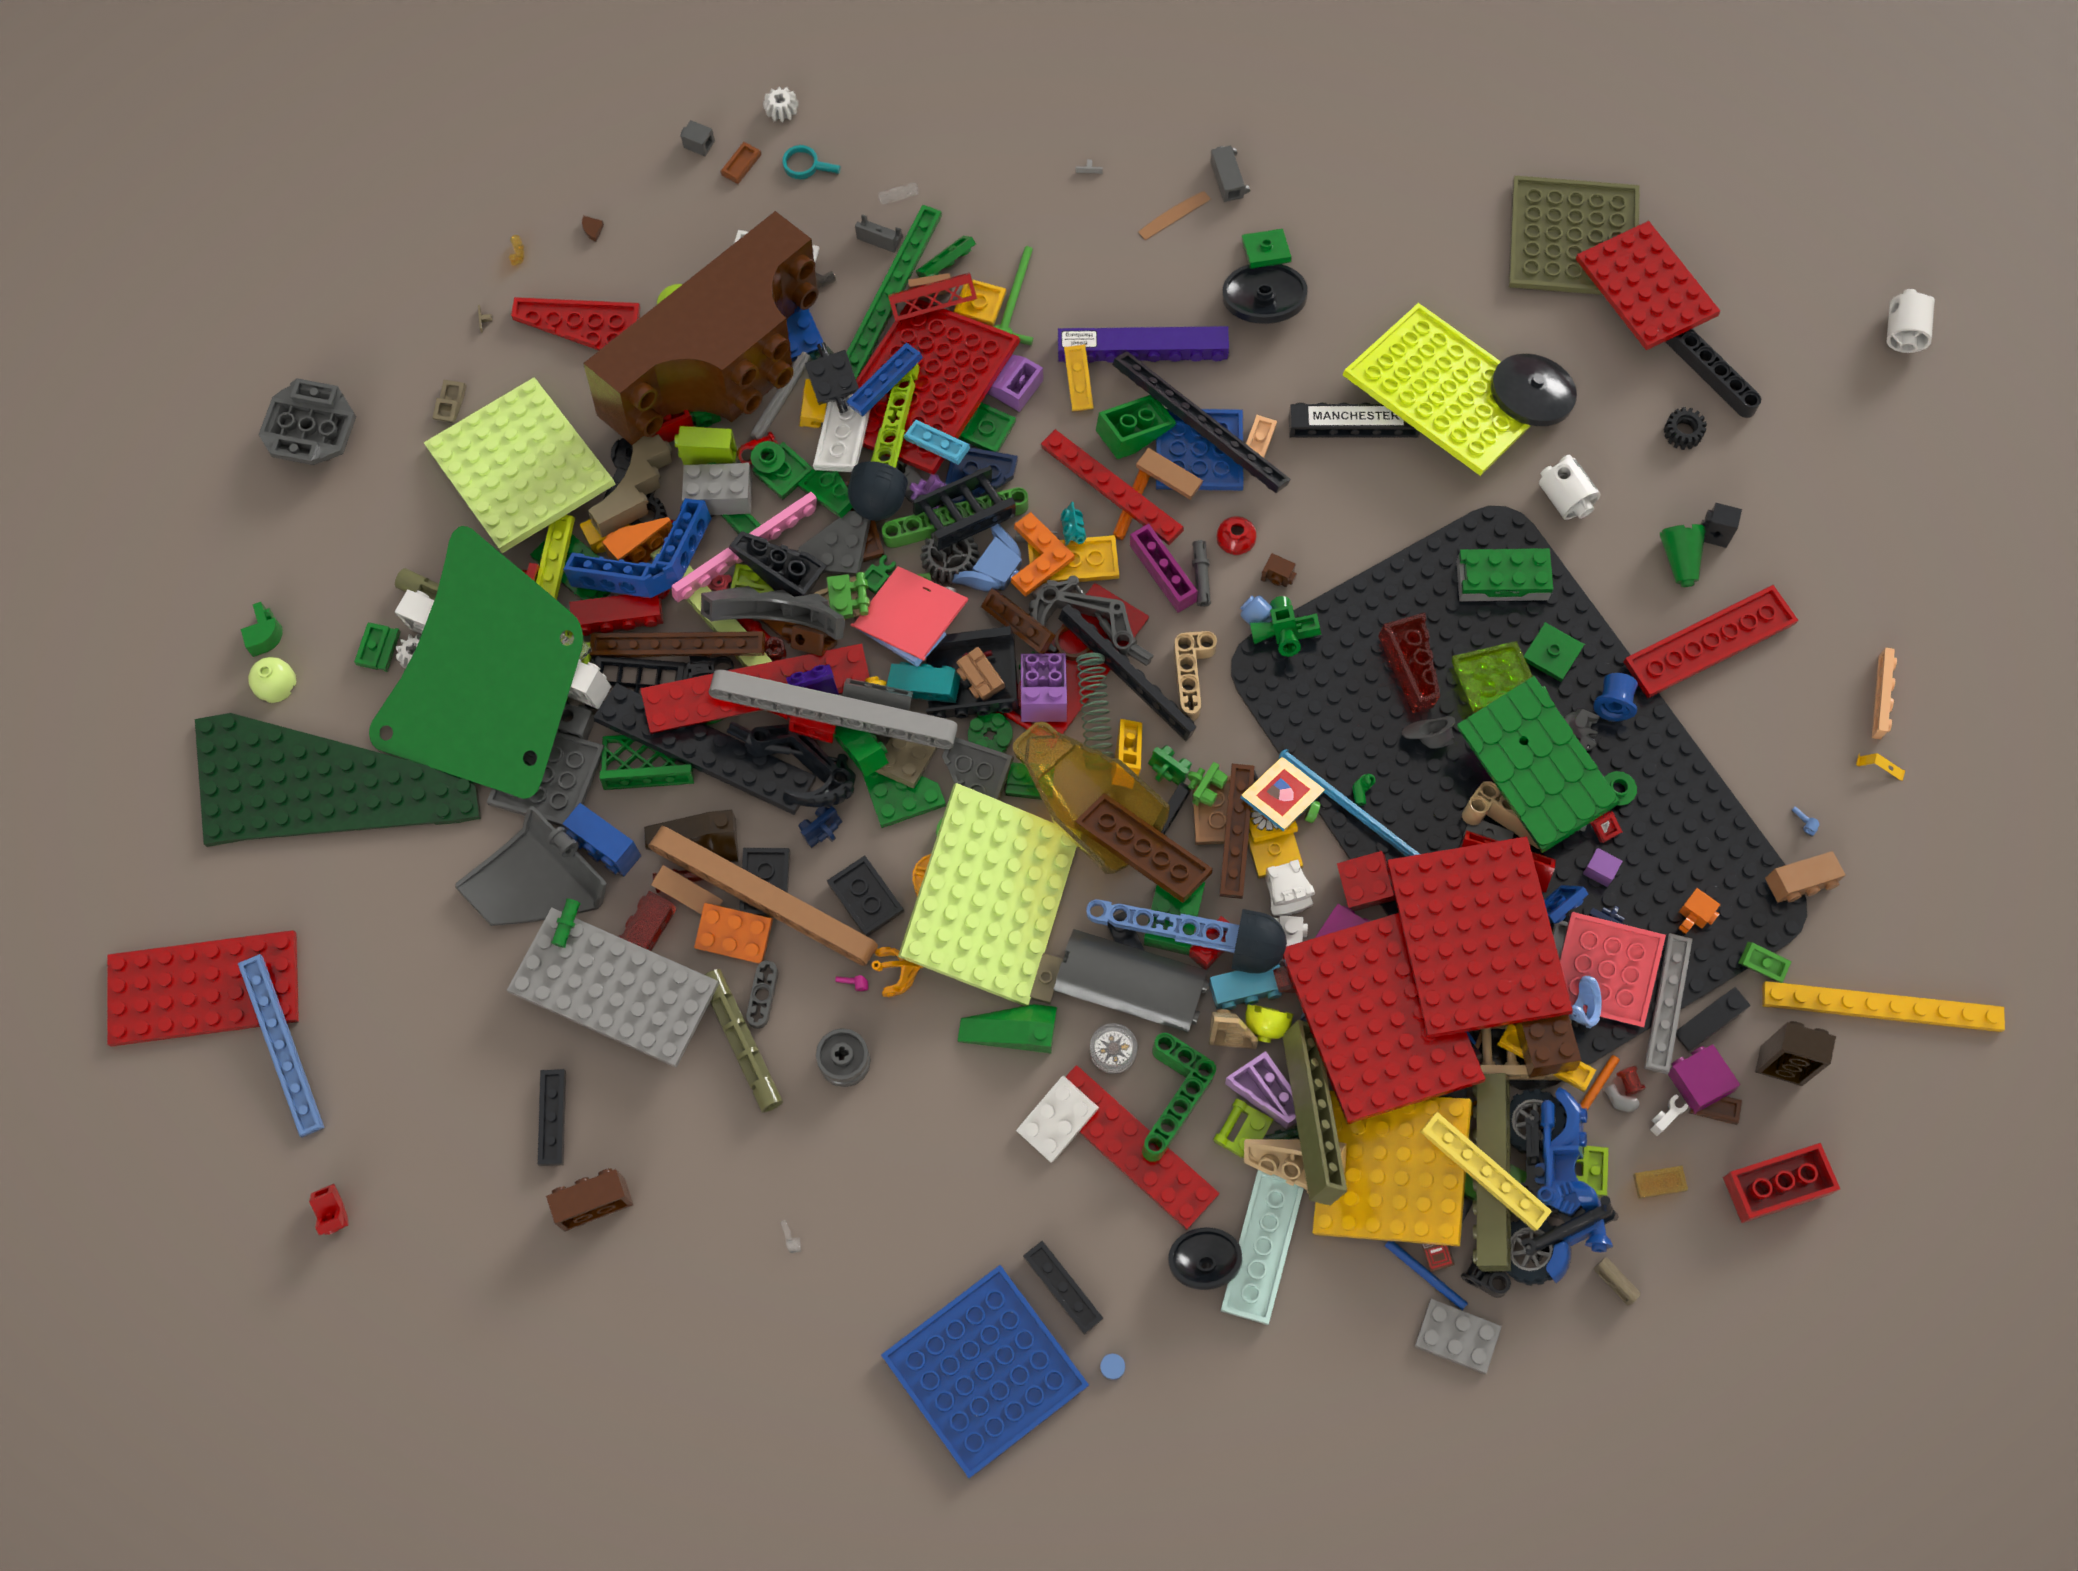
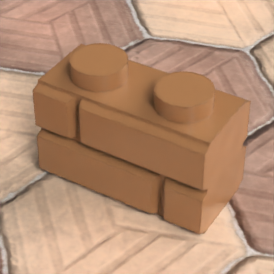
[956,647,1006,702]

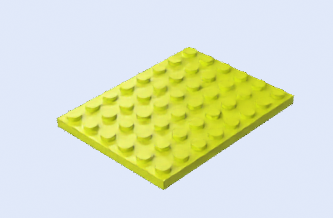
[1343,303,1532,476]

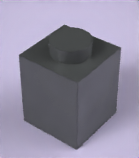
[680,120,715,156]

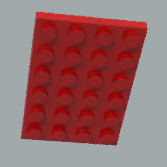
[1576,221,1720,350]

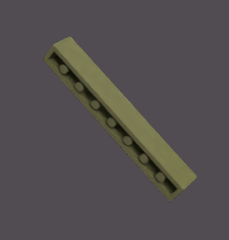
[1283,1020,1347,1206]
[1473,1073,1511,1271]

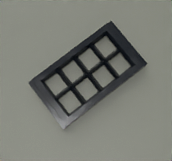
[585,656,689,709]

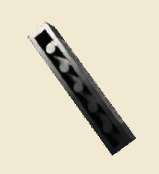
[1289,403,1420,438]

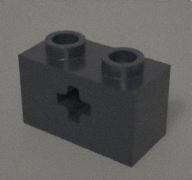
[1701,503,1742,548]

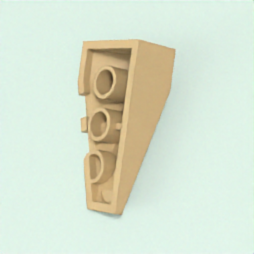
[1209,1009,1258,1049]

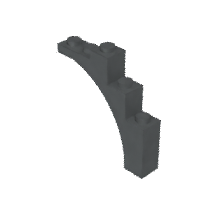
[701,586,845,640]

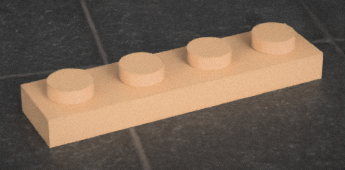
[1872,647,1897,740]

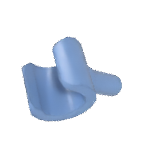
[1792,806,1819,836]

